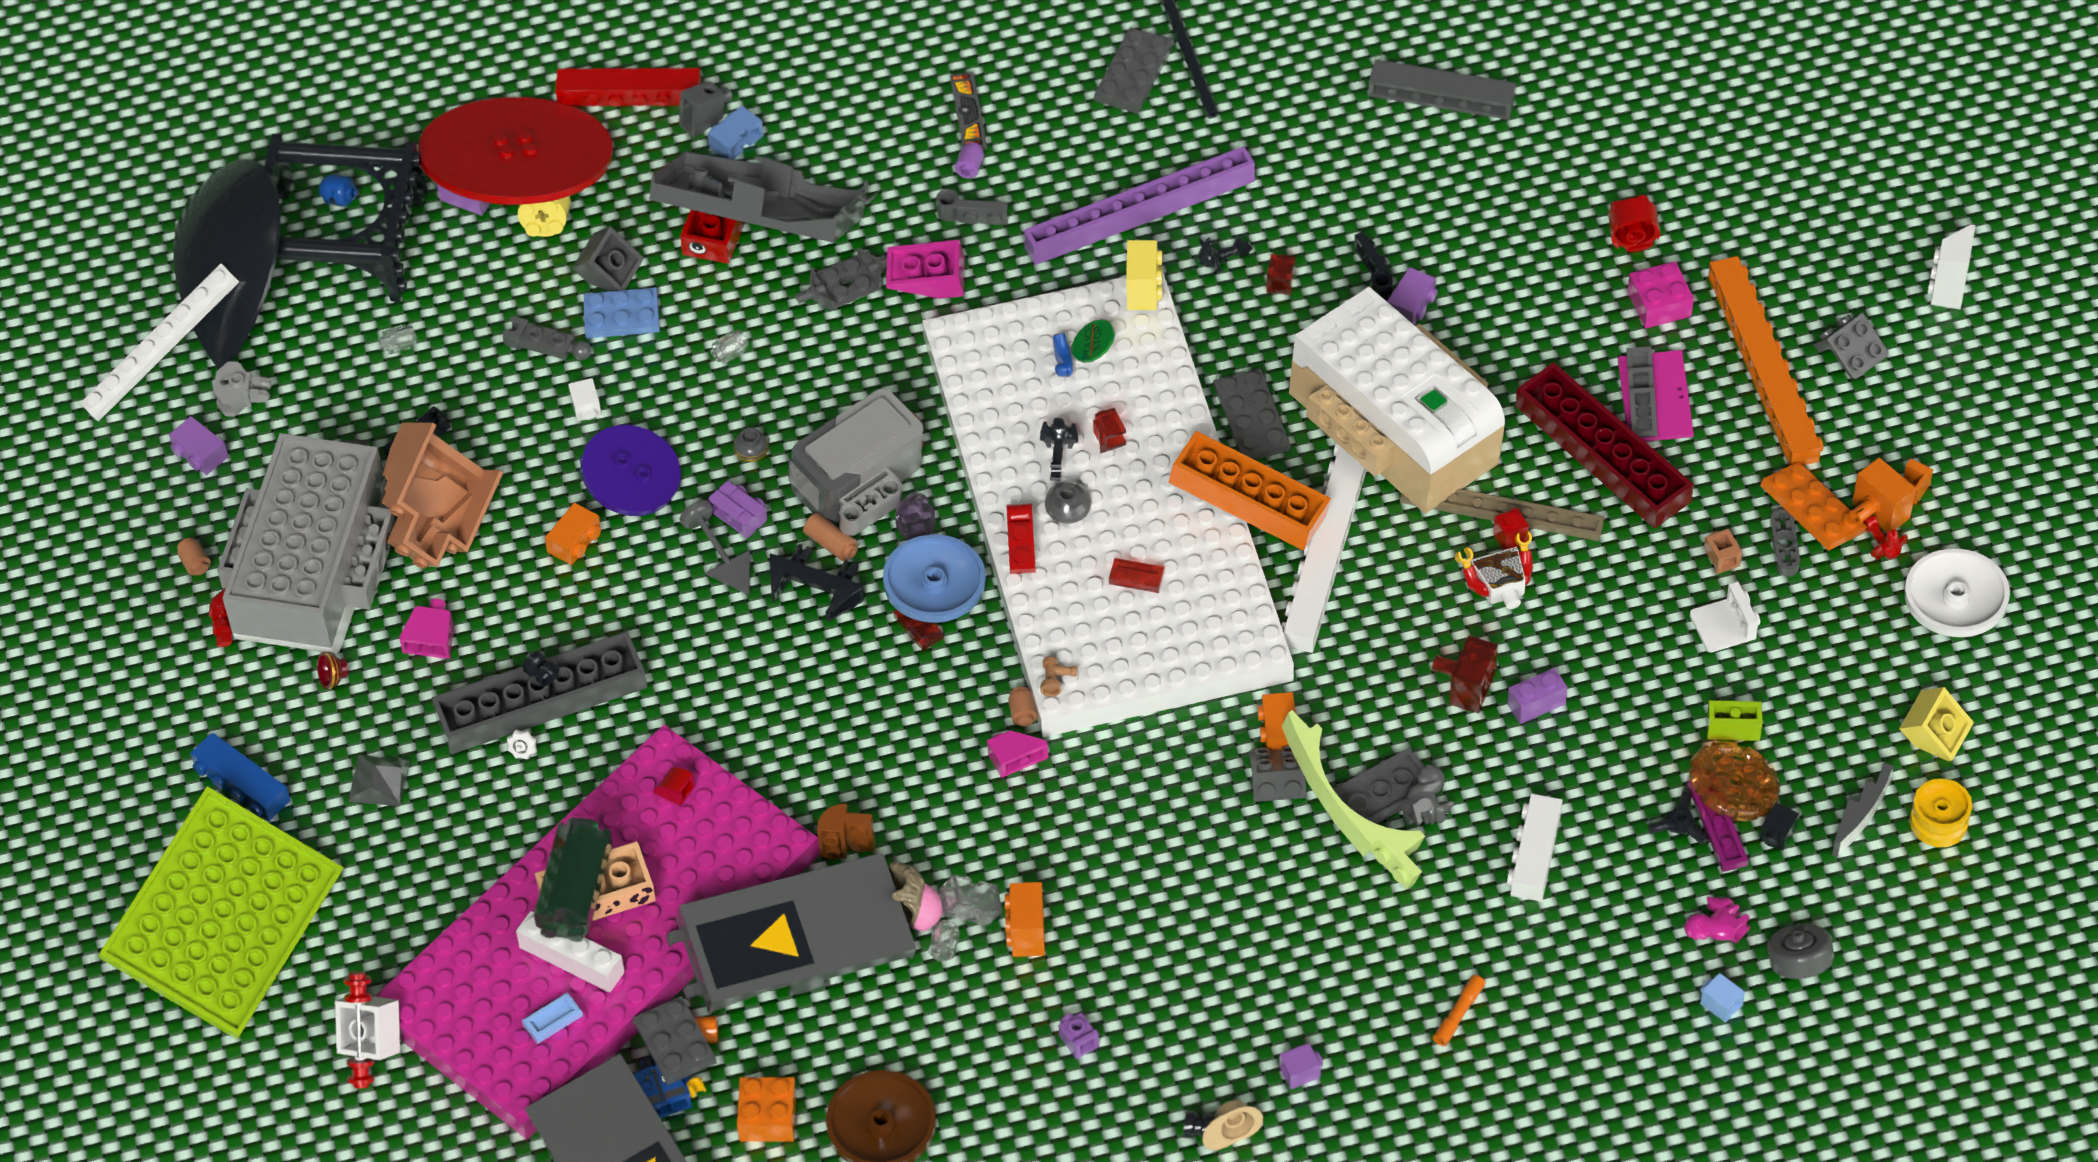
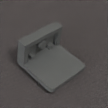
[1814,313,1888,379]
[1249,746,1306,802]

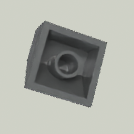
[572,226,644,291]

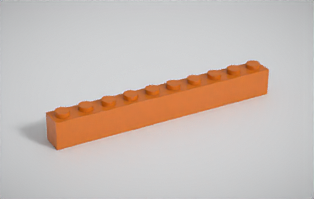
[1708,256,1823,466]

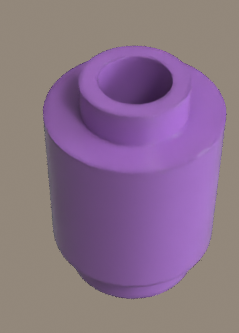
[955,142,984,178]

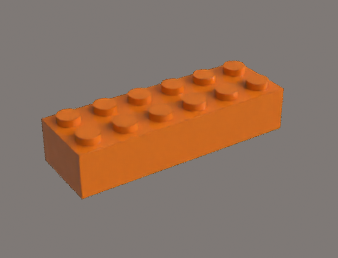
[1168,431,1331,551]

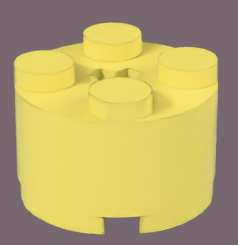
[518,196,571,237]

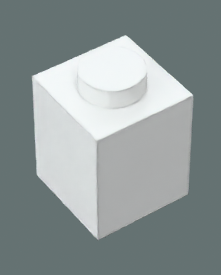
[568,378,601,422]

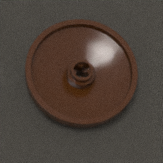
[826,1070,936,1162]

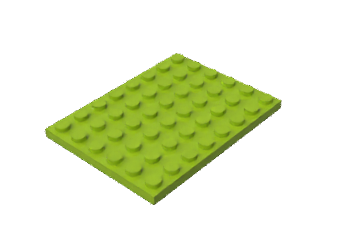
[98,786,344,1039]

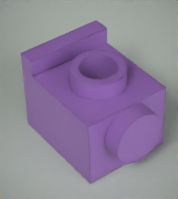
[1058,1012,1099,1059]

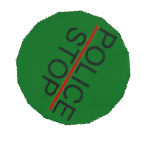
[1071,319,1115,363]

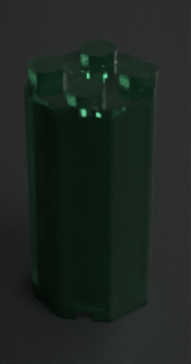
[534,817,613,942]

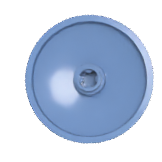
[883,534,985,623]

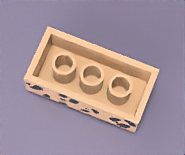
[535,842,656,929]

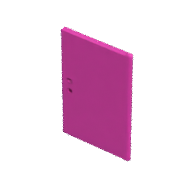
[1617,350,1694,442]

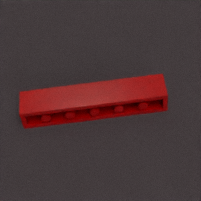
[555,68,702,107]

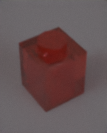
[1267,254,1296,295]

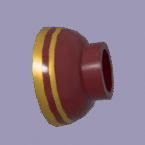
[317,653,348,689]

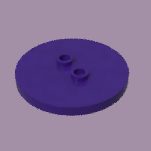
[580,425,681,516]

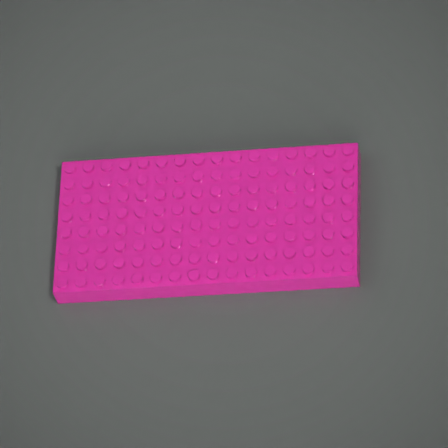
[375,725,820,1140]

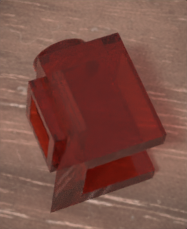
[1093,408,1126,454]

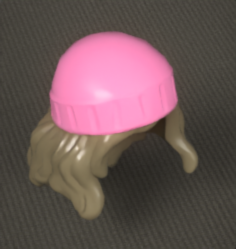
[888,862,944,931]

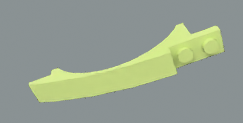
[1282,710,1425,889]

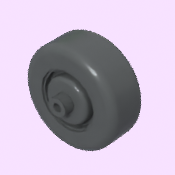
[1767,924,1834,979]

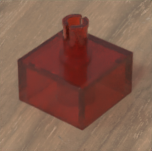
[1432,635,1498,714]

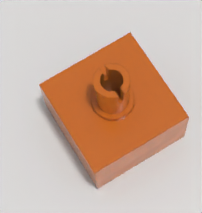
[1849,457,1916,533]

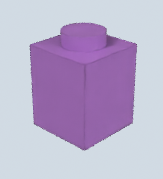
[1279,1043,1323,1090]

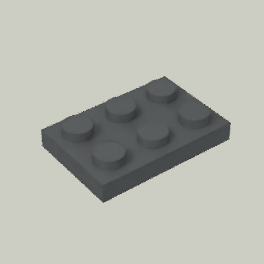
[633,996,717,1085]

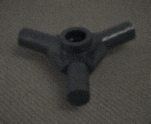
[1647,791,1709,845]

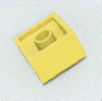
[1899,687,1974,761]

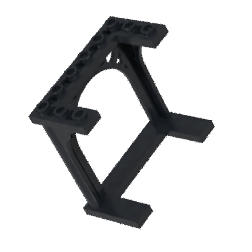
[264,134,428,302]

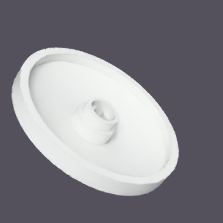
[1904,549,2010,637]

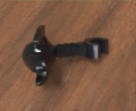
[1198,237,1253,274]
[1040,417,1078,481]

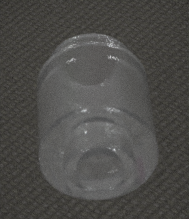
[379,325,417,355]
[711,330,749,364]
[928,920,960,962]

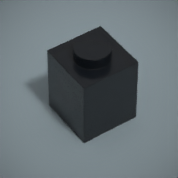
[1759,802,1800,851]

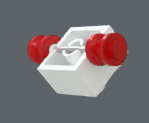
[335,971,400,1088]

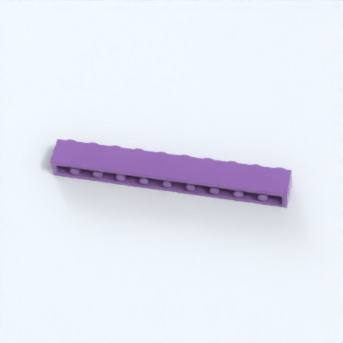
[1024,146,1255,265]

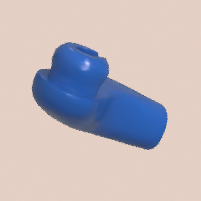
[1052,332,1073,377]

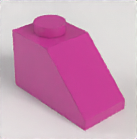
[987,730,1048,778]

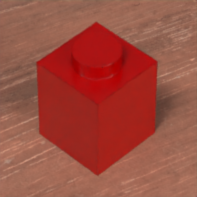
[1493,508,1529,551]

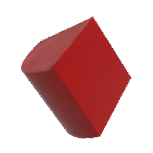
[654,767,695,807]

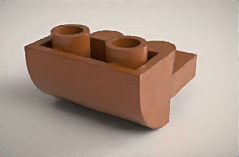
[817,804,875,860]

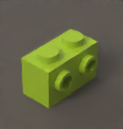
[1707,701,1762,741]

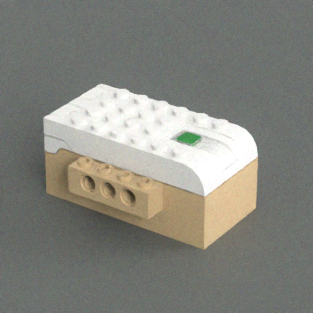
[1289,287,1505,514]

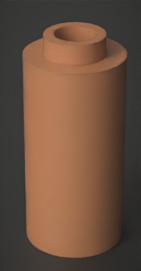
[803,513,858,561]

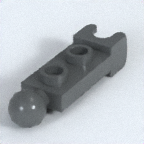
[503,316,591,360]

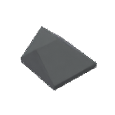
[349,756,410,806]

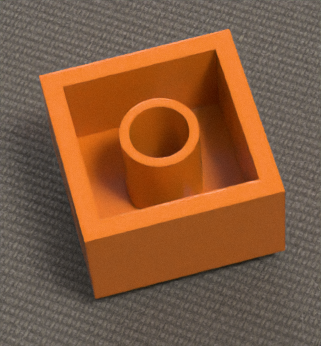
[1005,882,1045,957]
[737,1077,796,1142]

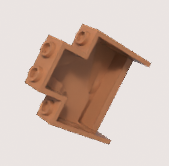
[381,423,503,569]

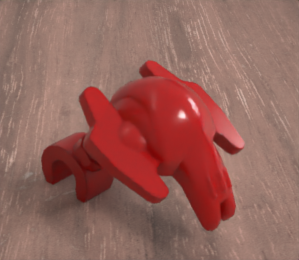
[1863,516,1908,560]

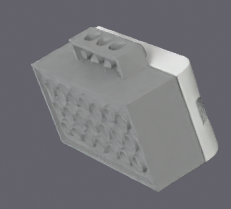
[217,433,396,654]

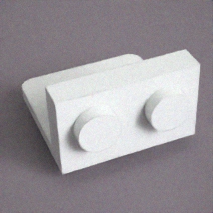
[1690,582,1760,652]

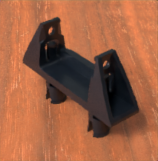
[769,544,865,621]

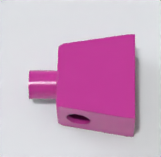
[399,598,453,659]

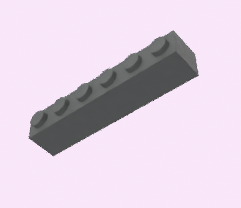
[1369,59,1516,120]

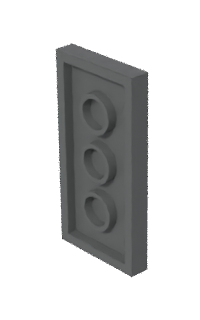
[1094,27,1174,114]
[1213,369,1290,460]
[1333,747,1425,824]

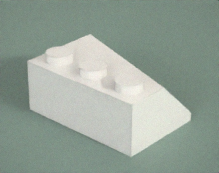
[1928,225,1976,309]

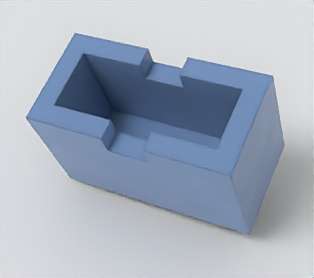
[708,106,764,159]

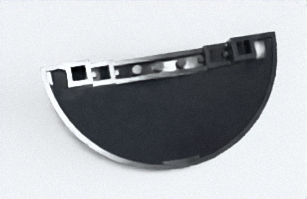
[173,159,280,370]

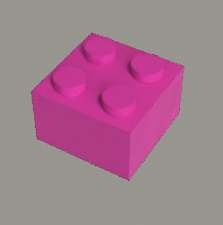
[1627,261,1694,329]

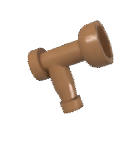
[1040,657,1077,697]

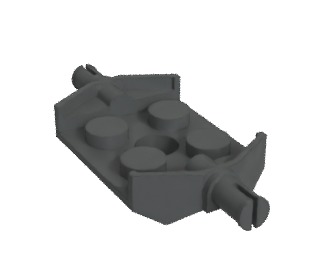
[795,248,887,310]

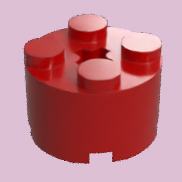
[1608,195,1660,252]

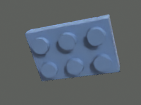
[583,287,660,339]

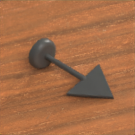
[679,500,750,595]

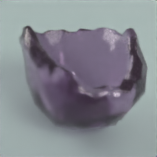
[895,492,935,540]

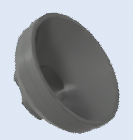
[1045,482,1091,524]

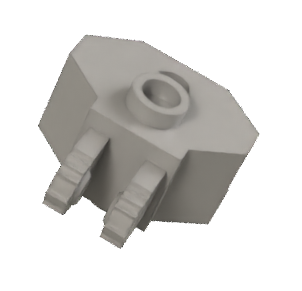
[213,362,272,416]

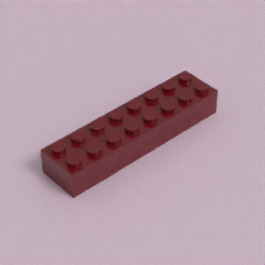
[1516,362,1694,529]

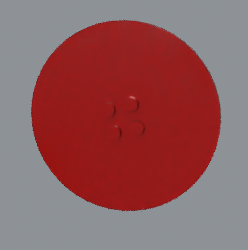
[418,97,613,205]

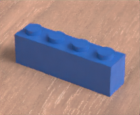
[191,732,291,822]

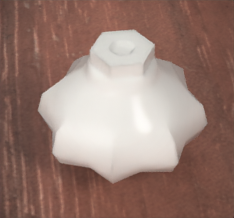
[507,729,537,760]

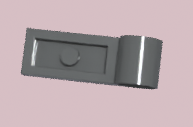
[936,189,1008,225]

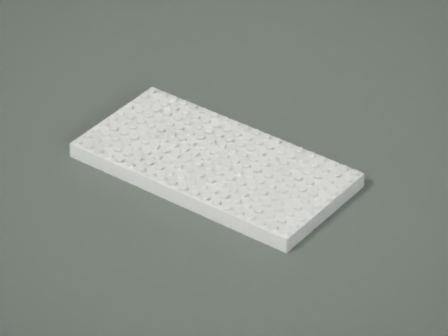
[922,270,1294,737]

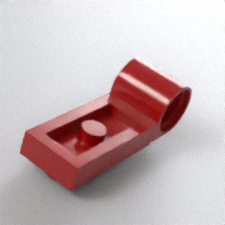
[1006,503,1036,574]

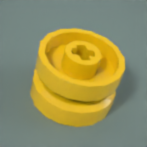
[1910,779,1972,847]

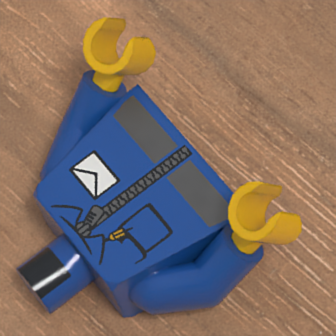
[634,1056,706,1118]

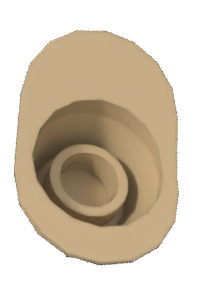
[1202,1100,1263,1150]

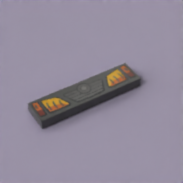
[950,72,987,150]

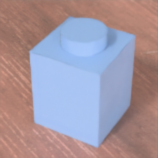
[1700,973,1745,1023]

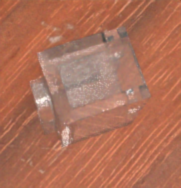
[939,875,1002,925]

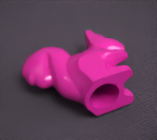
[1684,897,1750,943]

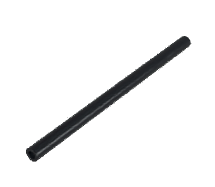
[1161,0,1219,119]

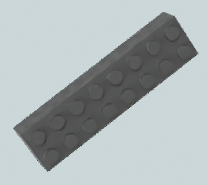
[431,631,647,754]

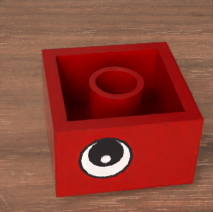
[680,210,743,264]

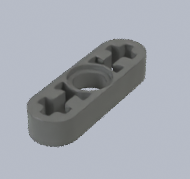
[1770,509,1800,577]

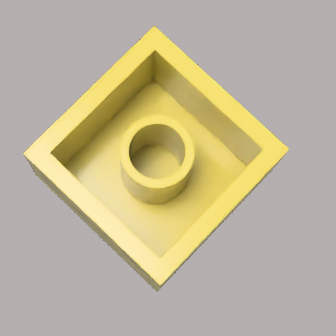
[1126,240,1162,310]

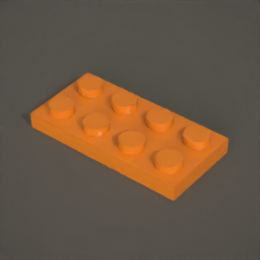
[1760,462,1867,551]

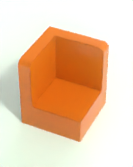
[1903,459,1933,505]

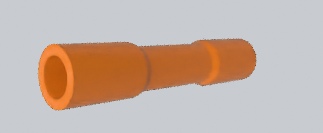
[1433,975,1486,1047]

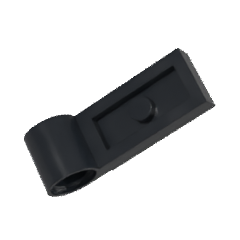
[1354,231,1393,301]

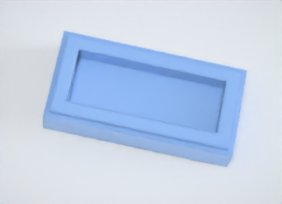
[522,992,583,1044]

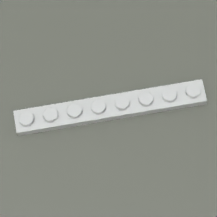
[80,264,239,421]

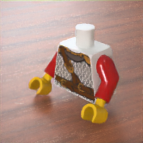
[1455,531,1533,609]

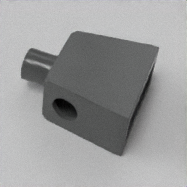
[679,81,732,138]

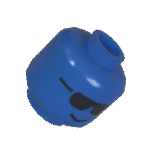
[319,174,357,207]

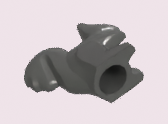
[1400,765,1454,825]

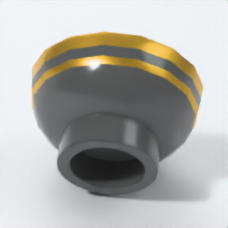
[733,427,769,462]

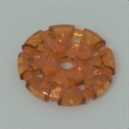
[1689,741,1780,821]

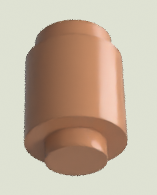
[177,538,211,575]
[1008,686,1038,727]

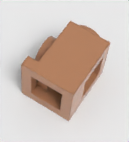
[1704,529,1742,574]

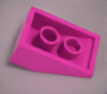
[886,240,965,299]

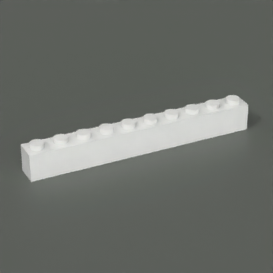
[1281,443,1367,653]

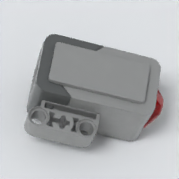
[788,389,923,536]

